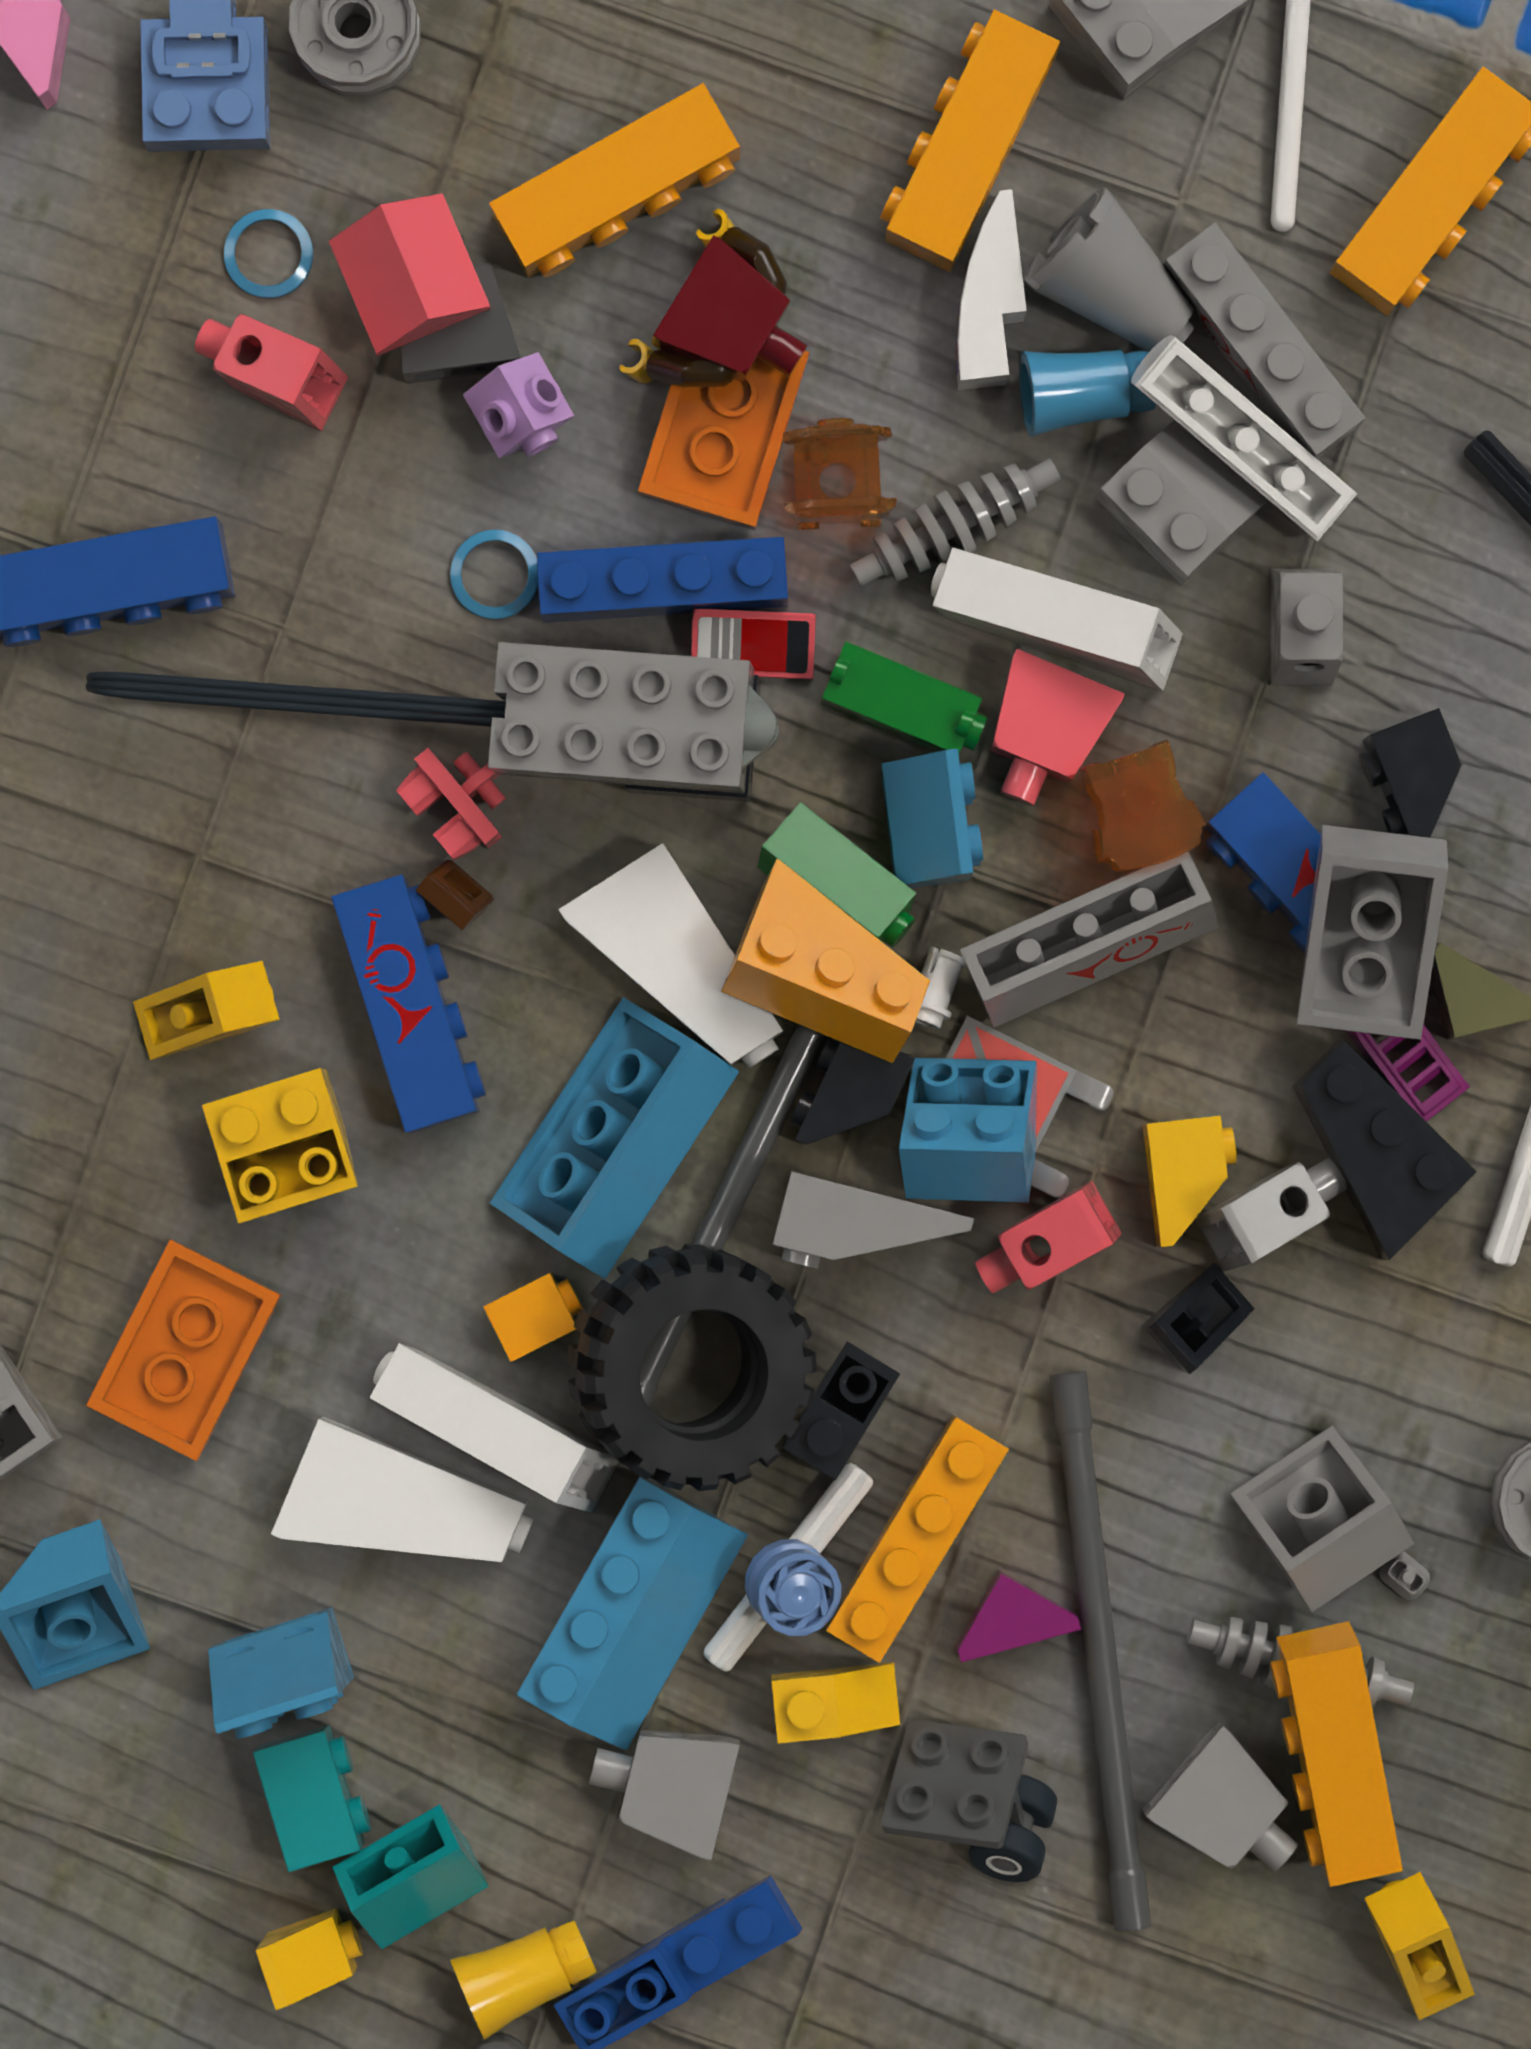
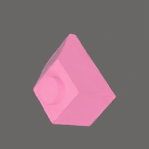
[0,0,70,110]

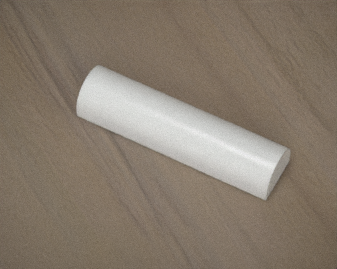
[1131,335,1357,541]

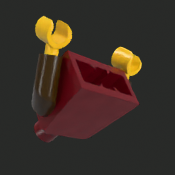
[619,209,808,388]

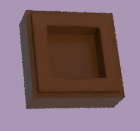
[416,859,494,930]

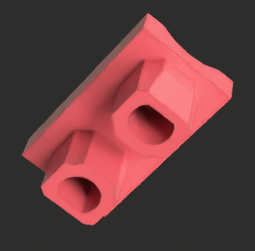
[396,747,506,861]

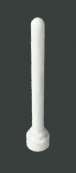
[1270,0,1311,232]

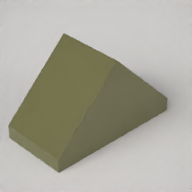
[1431,942,1531,1040]

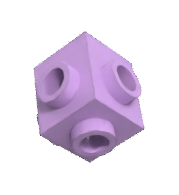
[463,352,574,458]

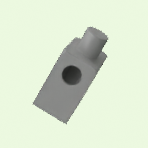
[1271,569,1343,686]
[1194,1158,1347,1272]
[1142,1720,1298,1872]
[589,1730,740,1861]

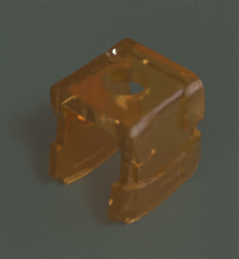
[782,418,897,530]
[1080,739,1207,872]

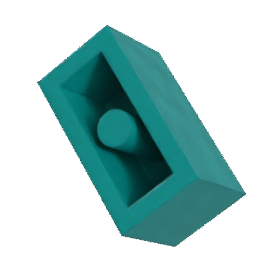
[253,1724,371,1872]
[332,1804,489,1950]

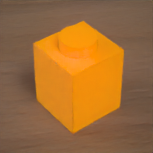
[483,1272,584,1362]

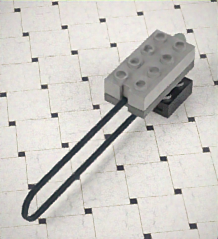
[86,642,779,802]

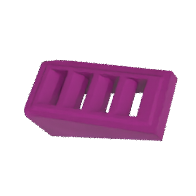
[1345,1024,1470,1122]

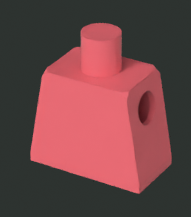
[195,314,348,431]
[990,649,1125,806]
[975,1180,1122,1294]

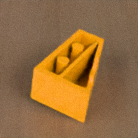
[721,858,930,1063]

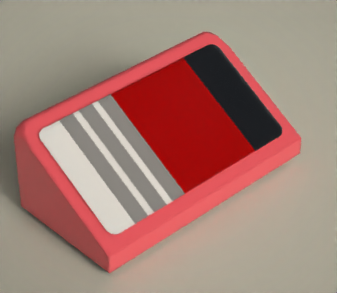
[691,609,816,680]

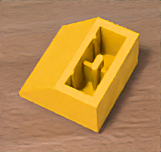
[202,1068,358,1224]

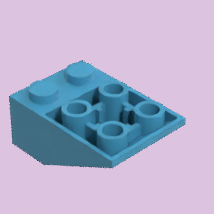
[208,1607,354,1739]

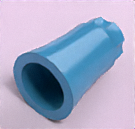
[1019,349,1156,437]

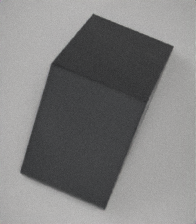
[1142,1262,1255,1374]

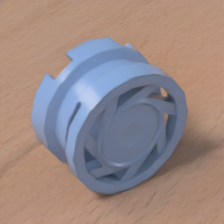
[745,1539,842,1636]

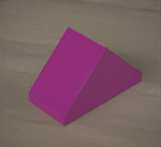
[956,1569,1081,1663]

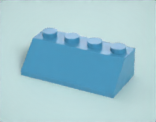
[490,997,740,1279]
[516,1476,748,1750]

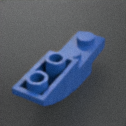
[553,1875,803,2049]

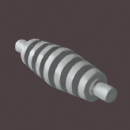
[849,458,1061,587]
[1187,1617,1414,1708]

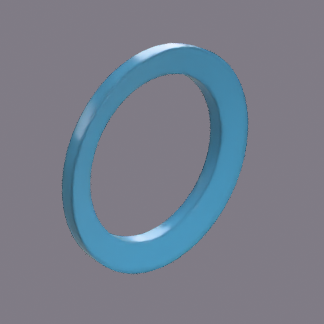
[224,209,313,299]
[450,530,539,619]

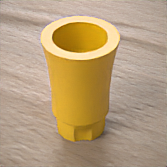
[450,1920,597,2040]

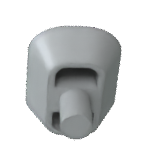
[1380,1551,1430,1600]

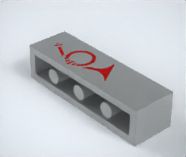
[1164,223,1366,459]
[960,848,1219,1028]

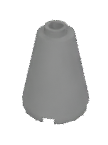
[1023,187,1195,351]

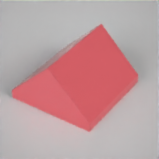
[329,193,491,356]

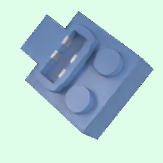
[140,0,271,152]

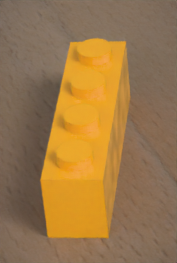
[880,9,1060,273]
[1329,66,1531,317]
[489,82,740,278]
[825,1414,1009,1663]
[1270,1621,1403,1887]

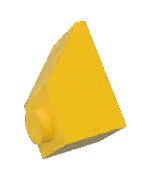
[133,960,280,1060]
[1142,1115,1237,1247]
[771,1662,900,1744]
[1364,1872,1475,2020]
[255,1908,363,2010]

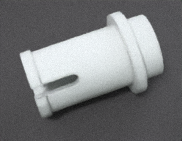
[915,947,965,1029]

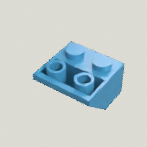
[880,749,983,888]
[899,1058,1037,1203]

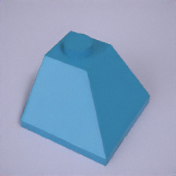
[0,1519,150,1690]

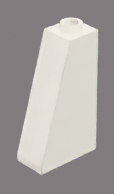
[931,547,1183,691]
[558,843,783,1069]
[370,1343,619,1513]
[271,1417,534,1562]

